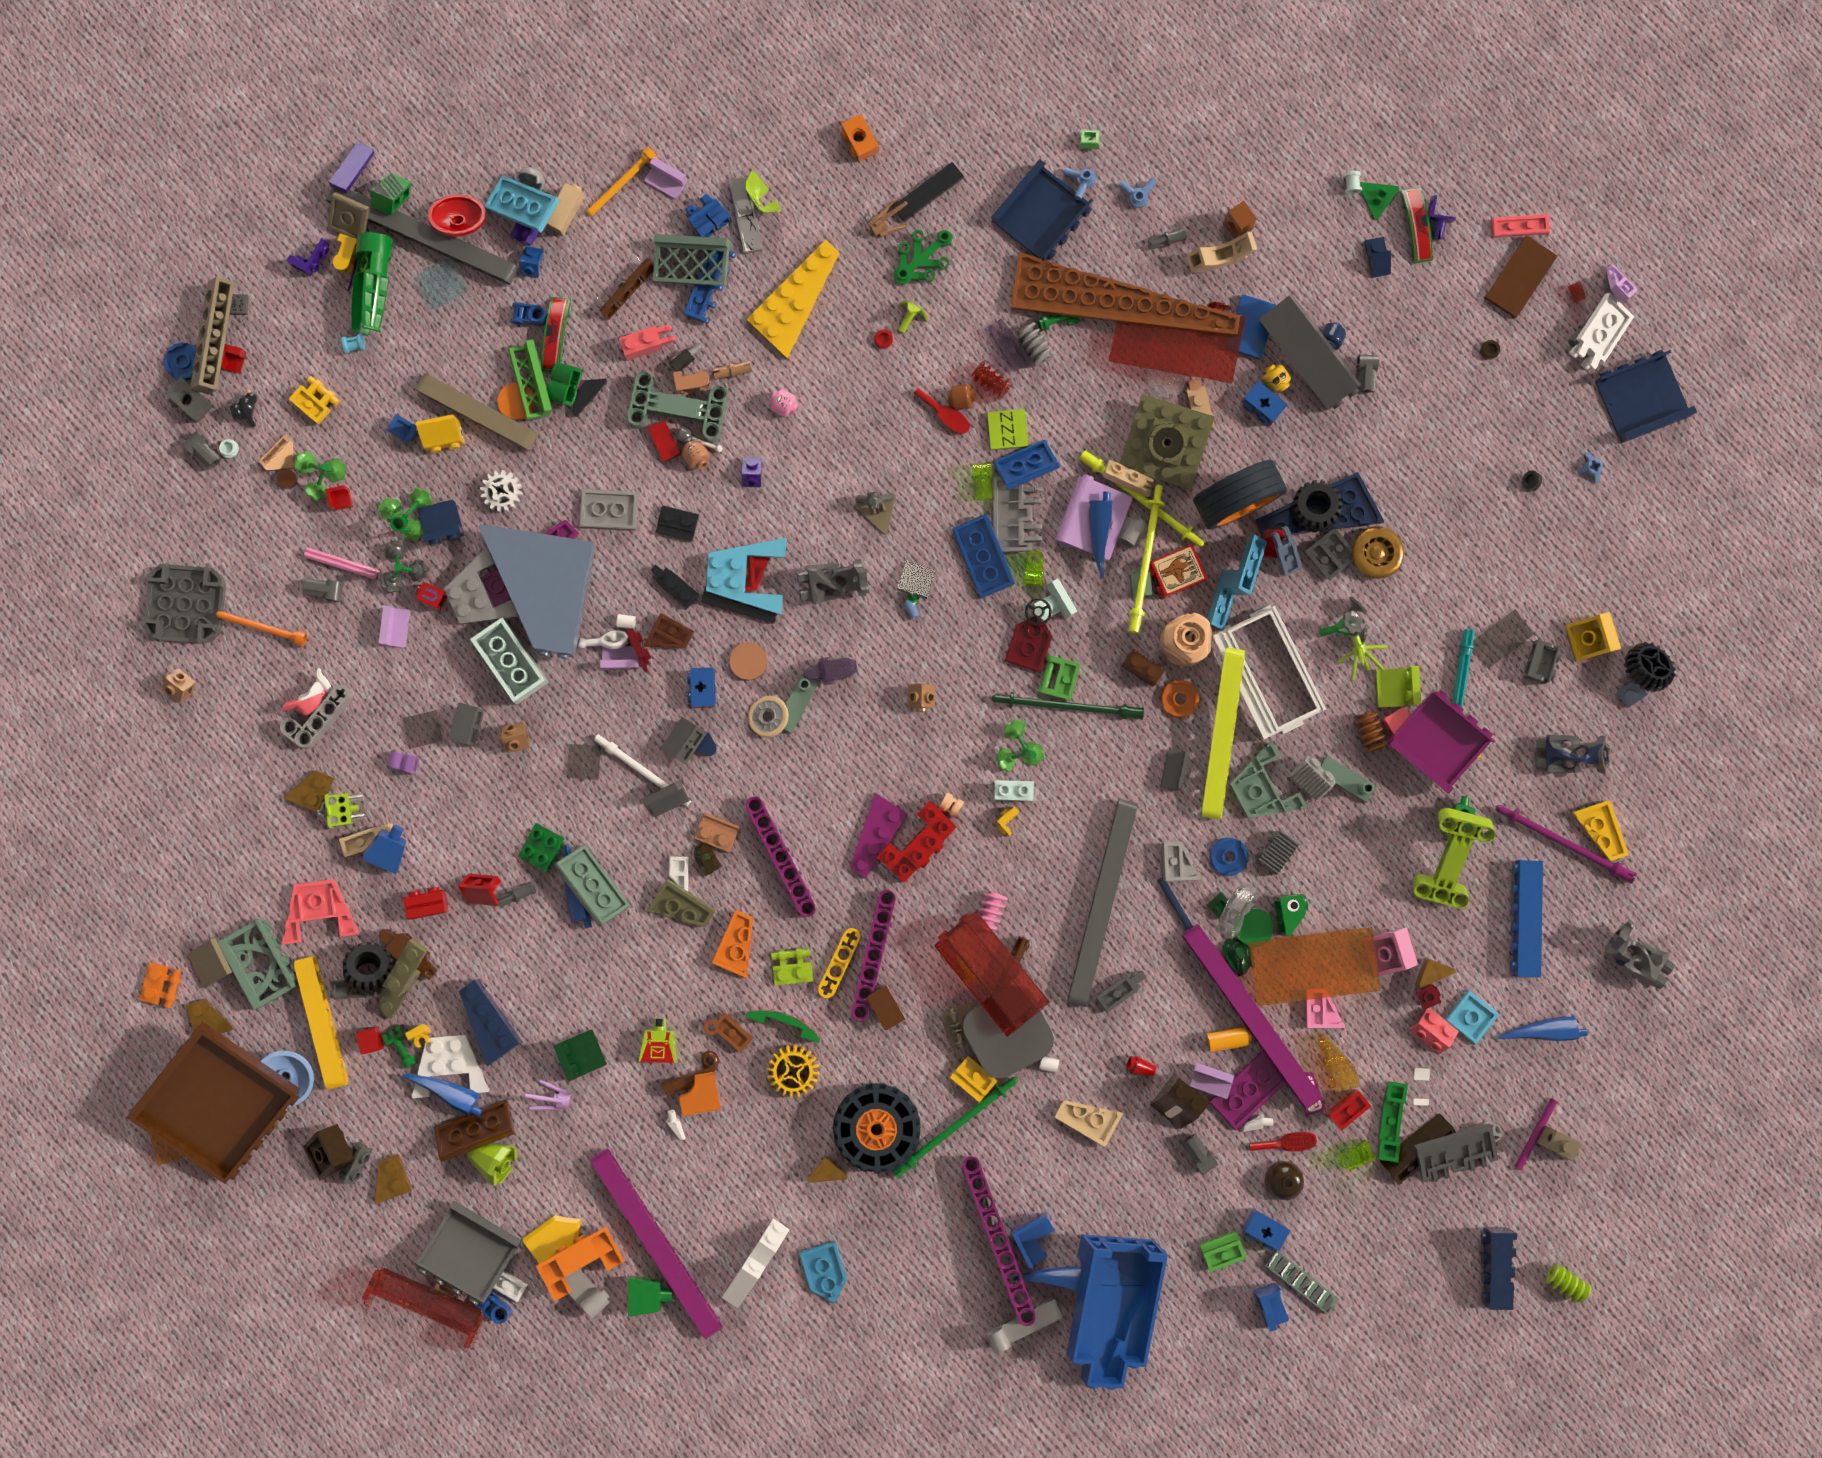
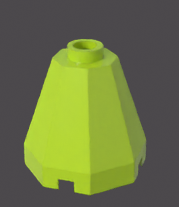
[467,1142,517,1186]

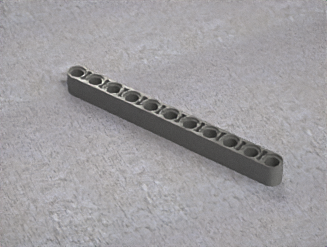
[325,187,519,285]
[1067,798,1138,1007]

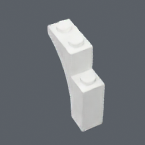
[722,1219,789,1308]

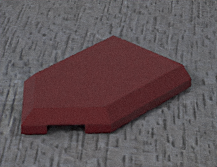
[1004,616,1053,673]

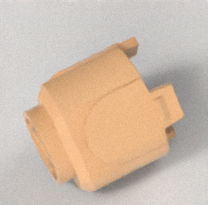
[1160,613,1212,667]

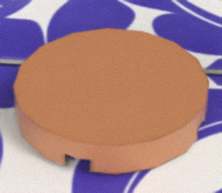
[729,642,768,680]

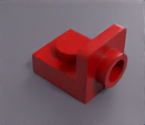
[1260,529,1285,558]

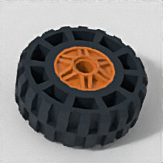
[833,1083,921,1174]

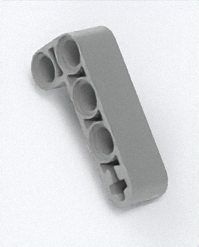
[280,685,353,749]
[986,1298,1063,1354]

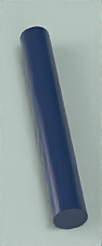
[1157,877,1193,930]

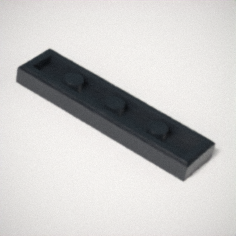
[893,162,964,222]
[701,586,777,624]

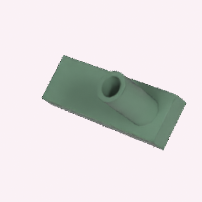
[784,674,819,733]
[1320,756,1377,803]

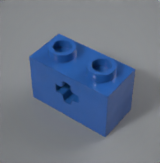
[1242,381,1288,426]
[687,667,716,708]
[1242,1208,1291,1251]

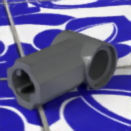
[1357,354,1379,393]
[182,431,221,470]
[302,578,344,602]
[1182,1134,1219,1176]

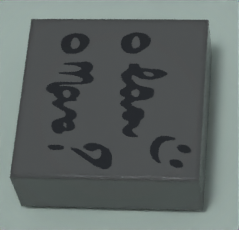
[230,294,249,315]

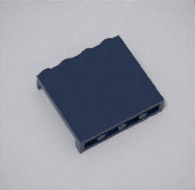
[991,159,1092,261]

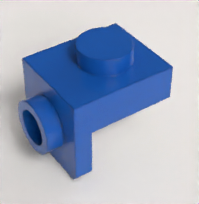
[519,246,544,278]
[386,414,418,443]

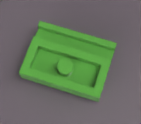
[1199,1230,1247,1272]

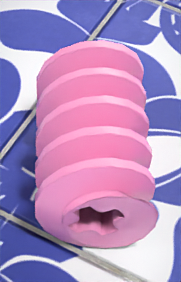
[973,891,1008,933]

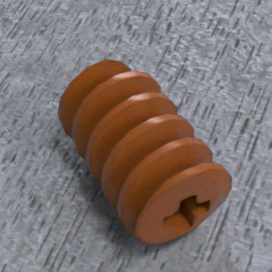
[1353,712,1387,754]

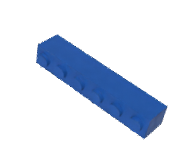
[1510,860,1543,978]

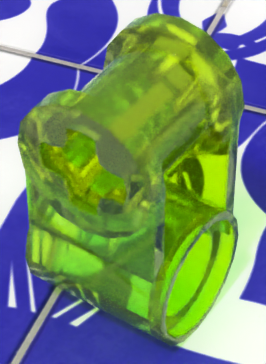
[1023,550,1044,588]
[1337,1139,1377,1170]

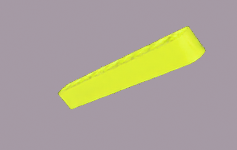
[1202,648,1246,820]

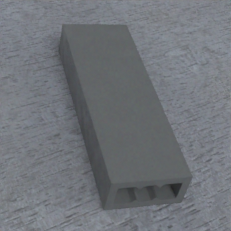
[1259,294,1361,410]

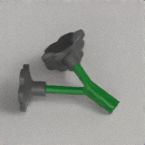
[1319,596,1368,643]

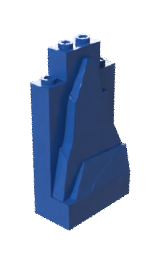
[1066,1234,1168,1390]

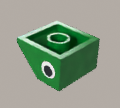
[1273,894,1308,937]

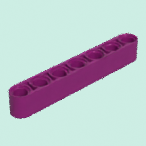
[746,797,816,917]
[852,890,896,1021]

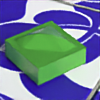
[1080,130,1099,149]

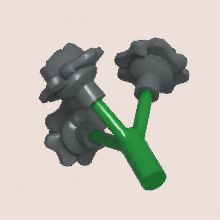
[380,540,428,593]

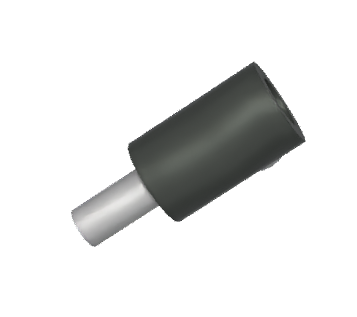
[669,343,703,372]

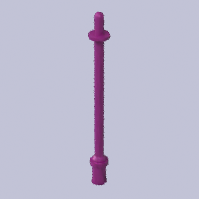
[1496,805,1637,884]

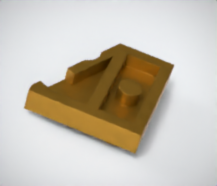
[185,999,235,1034]

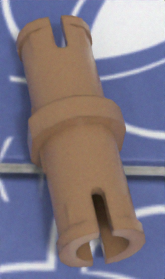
[712,360,752,380]

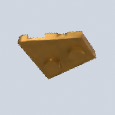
[284,770,335,813]
[375,1154,412,1205]

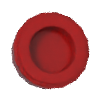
[874,329,893,349]

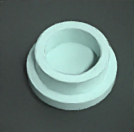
[219,439,239,458]

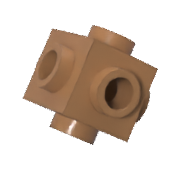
[161,668,196,704]
[908,684,935,712]
[499,721,530,753]

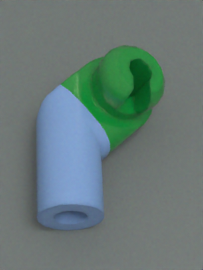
[904,590,920,620]

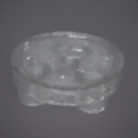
[1147,360,1186,400]

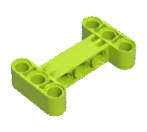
[1412,808,1496,908]

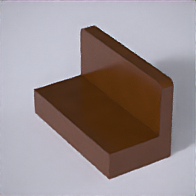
[867,984,905,1030]

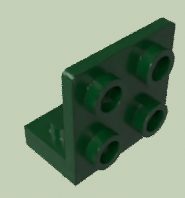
[553,1029,607,1082]

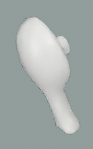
[578,630,629,649]

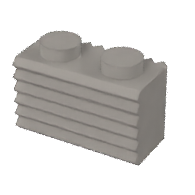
[1290,755,1336,802]

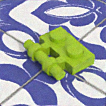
[771,947,813,986]

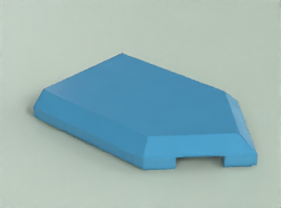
[799,1241,847,1304]

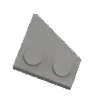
[1162,842,1201,881]

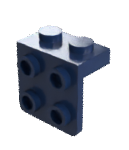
[418,500,465,547]

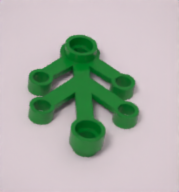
[894,229,952,285]

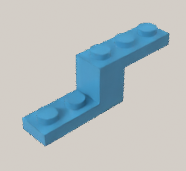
[1207,534,1267,630]

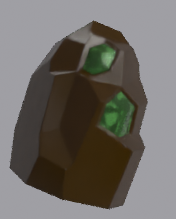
[694,845,723,876]

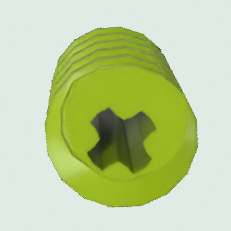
[1545,1263,1591,1303]

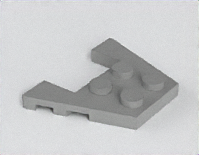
[444,548,519,624]

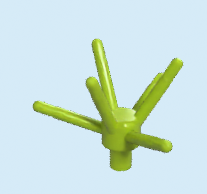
[1337,635,1388,681]

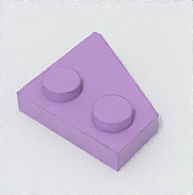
[1606,264,1637,303]

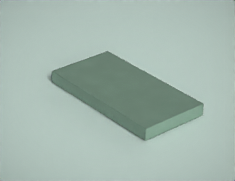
[553,844,630,928]

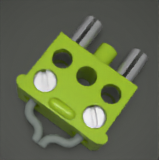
[317,793,366,829]

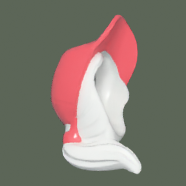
[282,668,332,716]

